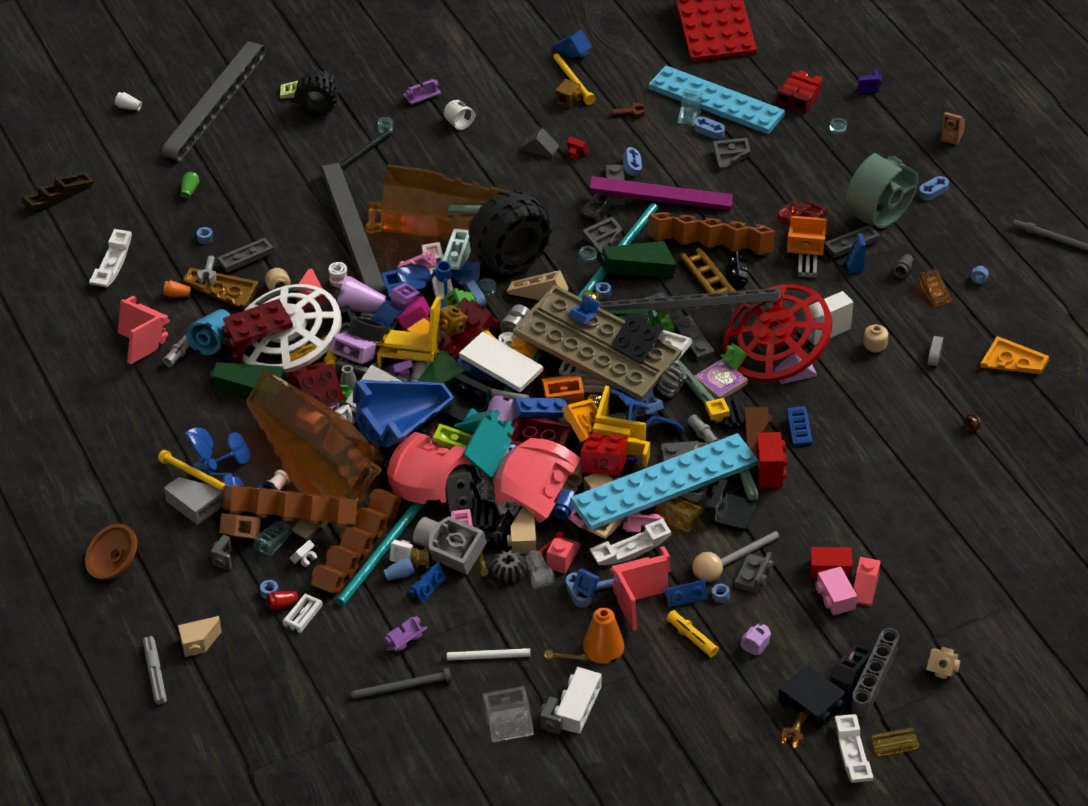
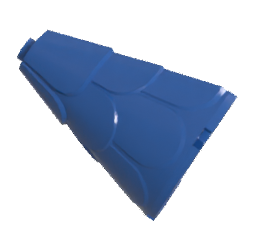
[353,380,454,448]

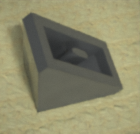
[520,128,559,158]

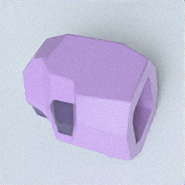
[741,624,771,655]

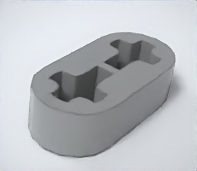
[928,336,943,367]

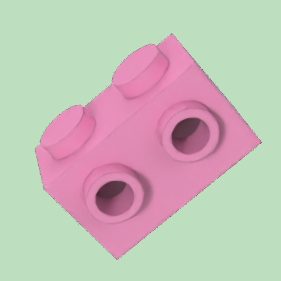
[815,566,857,616]

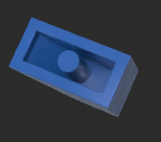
[553,29,592,59]

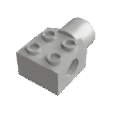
[413,516,487,575]

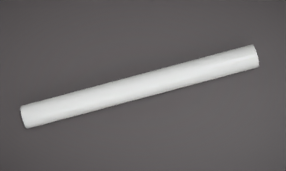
[447,648,530,661]

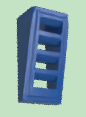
[846,233,866,273]
[786,407,813,446]

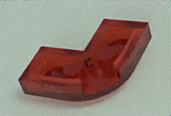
[778,199,828,224]

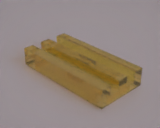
[871,727,919,756]

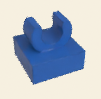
[573,569,599,597]

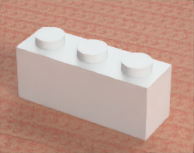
[553,667,602,734]

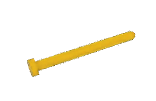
[553,54,596,105]
[158,450,225,490]

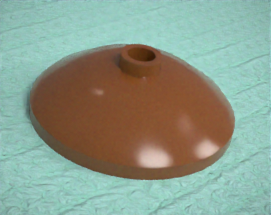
[85,524,137,580]

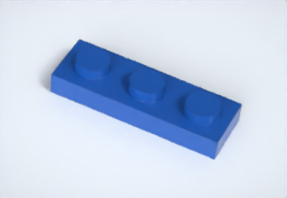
[512,398,567,418]

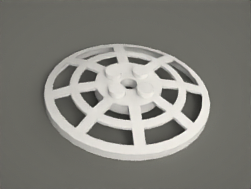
[242,284,342,373]

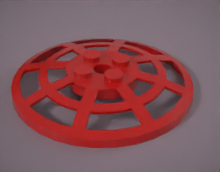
[724,284,833,382]

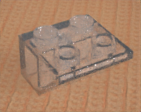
[482,686,534,742]

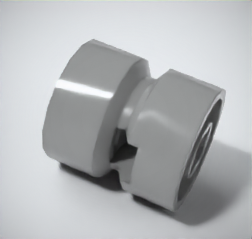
[500,305,530,333]

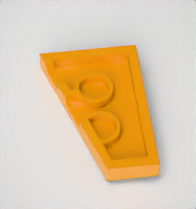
[980,336,1049,374]
[562,399,598,442]

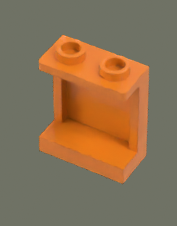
[787,216,827,255]

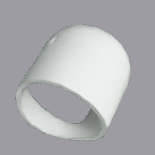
[444,100,476,130]

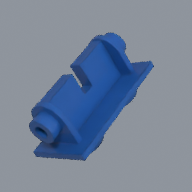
[408,562,446,604]
[663,580,707,608]

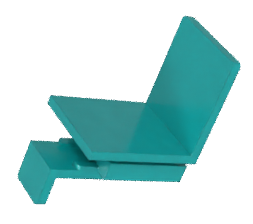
[454,408,514,477]

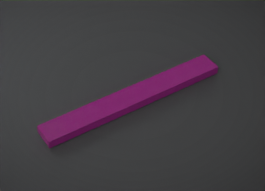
[589,176,733,211]

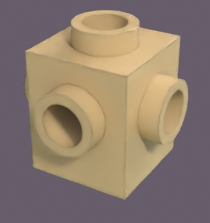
[926,647,960,679]

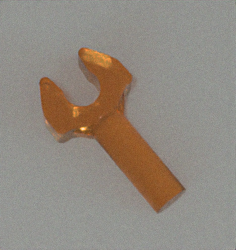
[781,712,807,748]

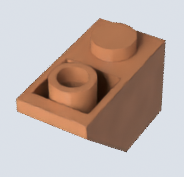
[941,112,965,145]
[220,513,261,538]

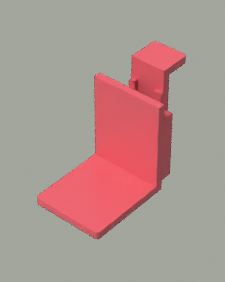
[118,296,170,364]
[611,546,671,631]

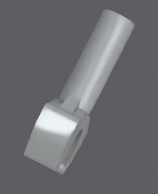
[197,256,216,284]

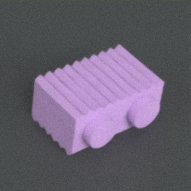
[330,331,376,365]

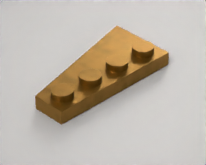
[183,268,259,310]

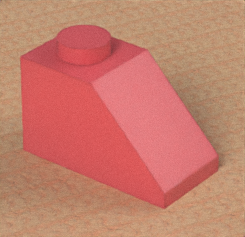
[296,268,325,311]
[547,537,581,574]
[854,557,880,607]

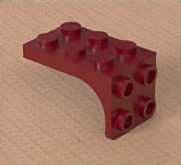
[438,297,501,361]
[222,299,293,364]
[284,362,344,411]

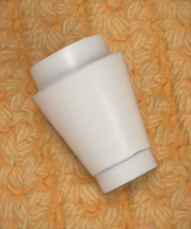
[115,92,142,111]

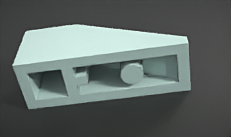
[442,229,471,270]

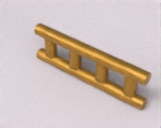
[679,248,735,293]

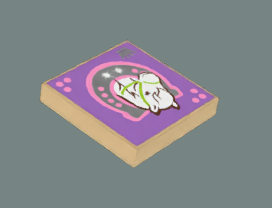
[694,359,748,399]

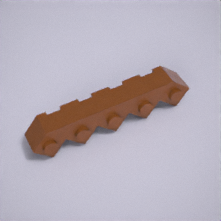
[647,212,775,255]
[223,485,358,527]
[311,489,402,593]

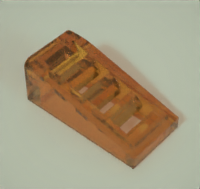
[919,269,952,307]

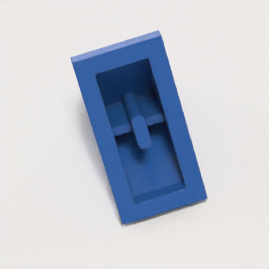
[371,300,403,334]

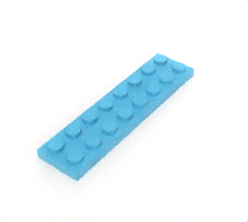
[649,66,785,134]

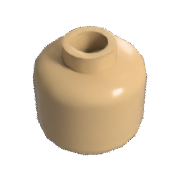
[265,268,291,295]
[863,325,888,353]

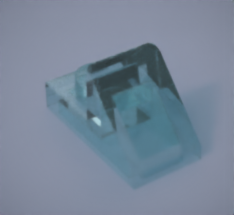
[678,89,703,126]

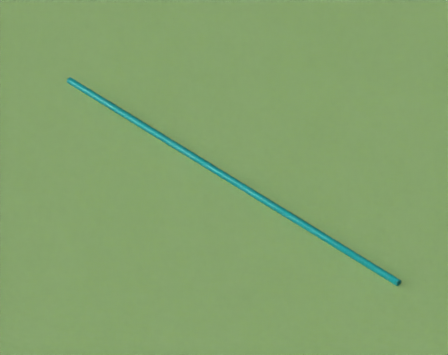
[336,203,658,606]

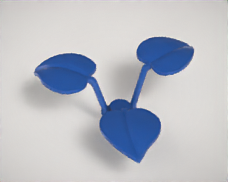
[397,261,480,309]
[609,390,684,434]
[184,427,250,486]

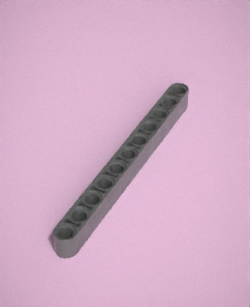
[162,41,266,161]
[321,162,385,294]

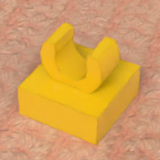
[705,398,730,423]

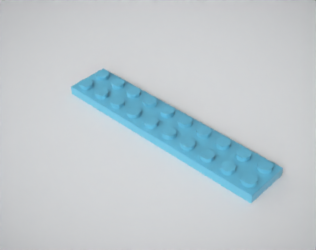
[570,433,758,531]

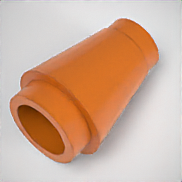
[163,280,191,298]

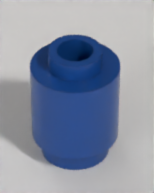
[553,490,576,519]

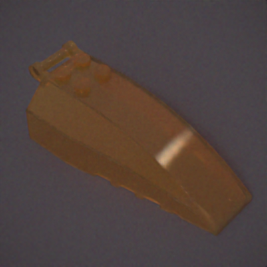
[365,164,513,239]
[246,370,382,503]

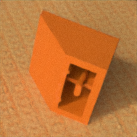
[541,374,584,405]

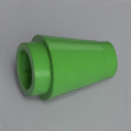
[180,172,200,199]

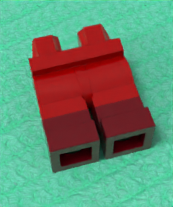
[776,70,822,114]

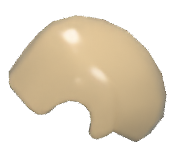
[692,552,723,582]

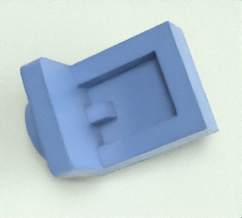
[635,389,664,415]

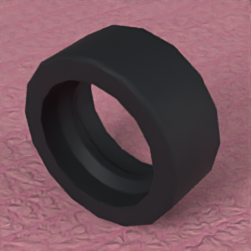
[348,316,386,342]

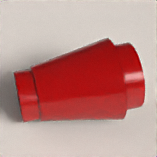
[266,591,298,611]

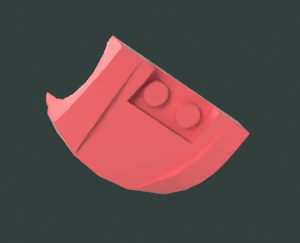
[387,432,472,504]
[493,438,581,523]

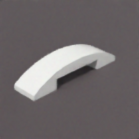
[89,229,132,287]
[590,518,672,565]
[835,714,873,783]

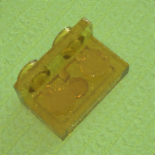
[655,497,703,532]

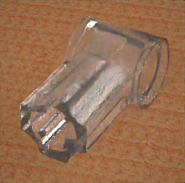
[524,550,555,589]

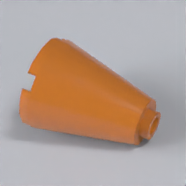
[583,608,624,664]

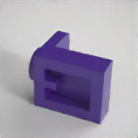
[857,69,882,94]

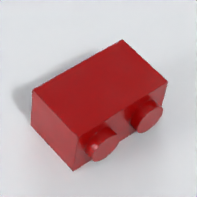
[810,547,853,579]

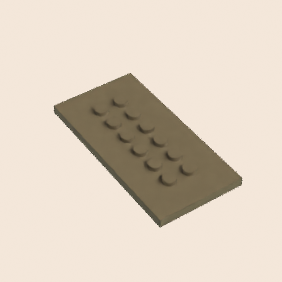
[513,284,682,402]

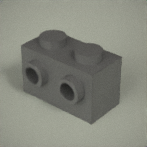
[445,465,475,513]

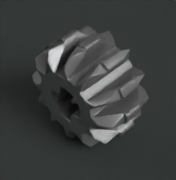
[657,365,686,398]
[491,549,526,584]

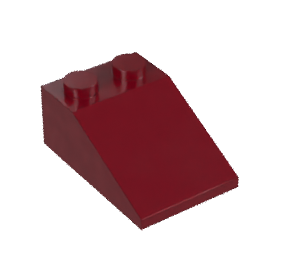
[508,417,573,447]

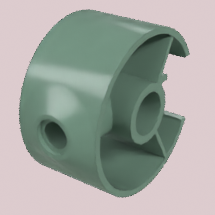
[846,153,918,228]

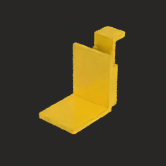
[377,296,441,369]
[593,386,650,467]

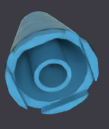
[186,309,230,355]

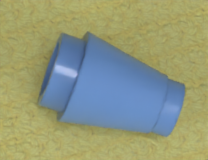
[384,558,415,581]

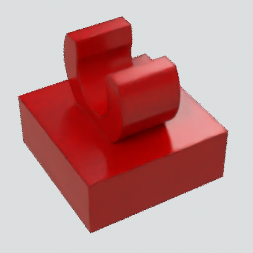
[567,137,588,160]

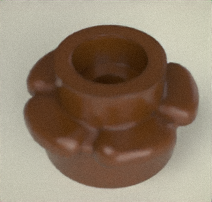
[963,414,981,432]

